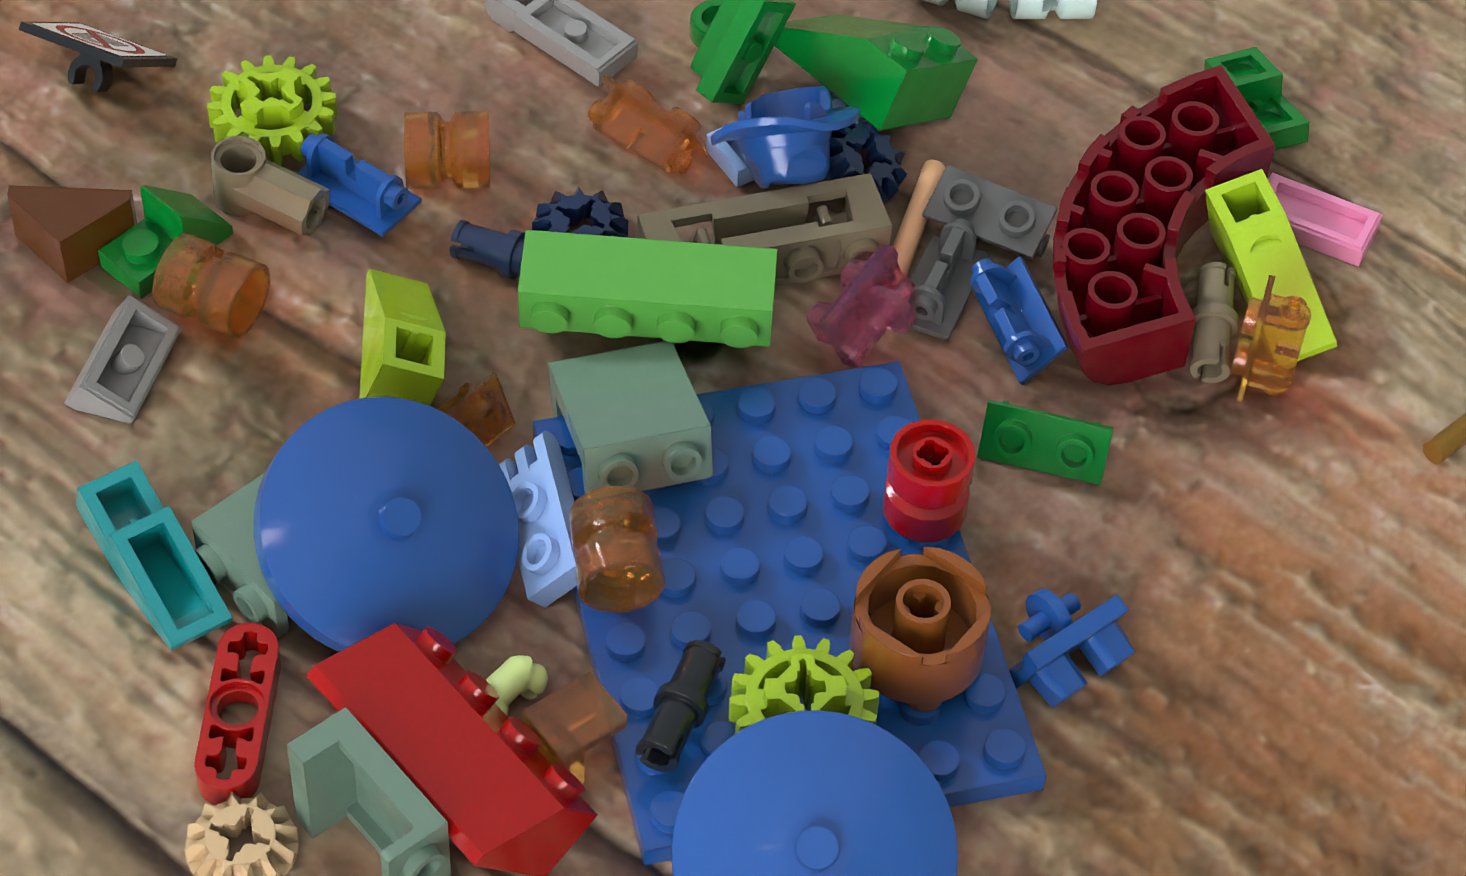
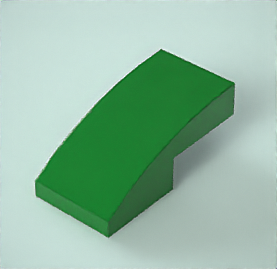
[1204,47,1310,151]

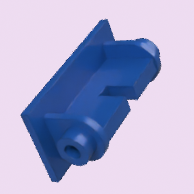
[296,133,422,237]
[970,256,1069,385]

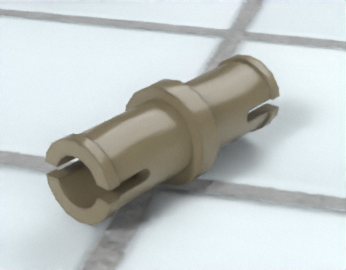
[1190,262,1238,383]

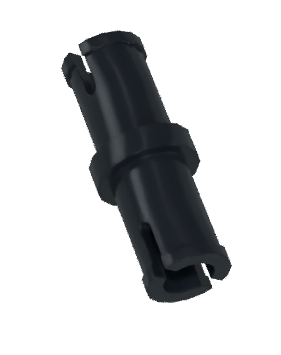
[635,640,726,772]

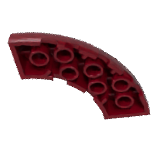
[1053,65,1275,385]

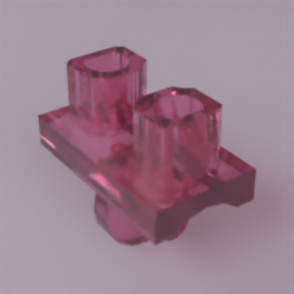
[807,244,916,368]

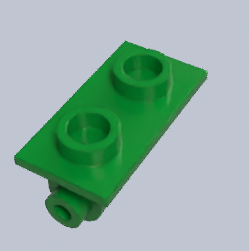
[977,400,1114,485]

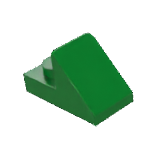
[98,185,233,299]

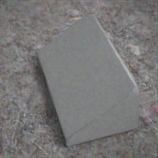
[64,295,182,424]

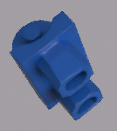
[1009,588,1135,708]

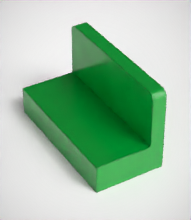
[690,0,796,104]

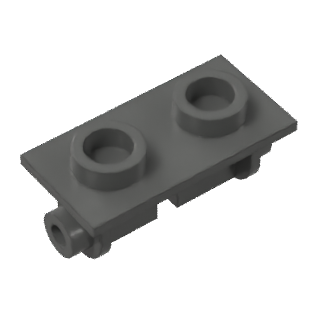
[922,165,1057,260]
[891,219,989,341]

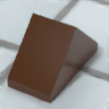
[7,185,137,283]

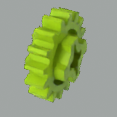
[207,55,338,166]
[728,635,879,734]

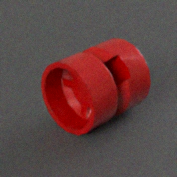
[883,419,975,542]

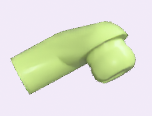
[486,655,548,717]

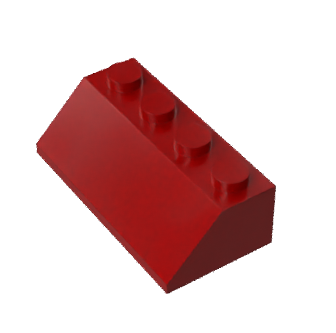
[306,623,598,876]

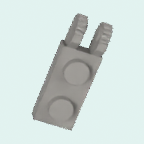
[484,0,638,87]

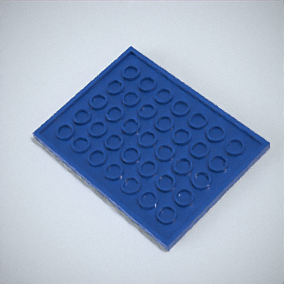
[533,361,1046,865]

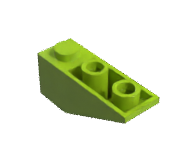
[1205,169,1337,368]
[359,268,446,406]

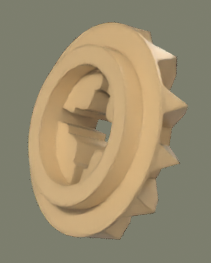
[184,792,299,876]

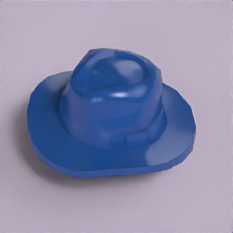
[710,86,861,188]

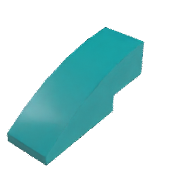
[76,460,233,651]

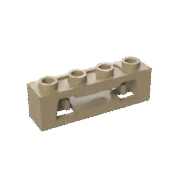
[637,173,892,286]

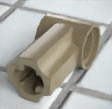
[211,136,330,236]

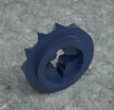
[826,120,907,203]
[532,186,629,237]

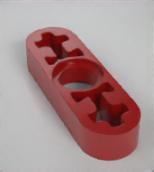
[194,623,281,805]

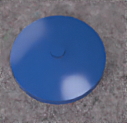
[254,397,519,652]
[671,710,958,876]

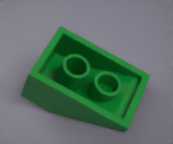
[774,14,978,130]

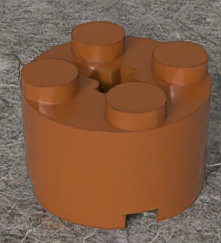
[849,547,991,712]

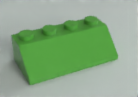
[518,230,778,348]

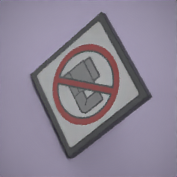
[19,22,177,93]

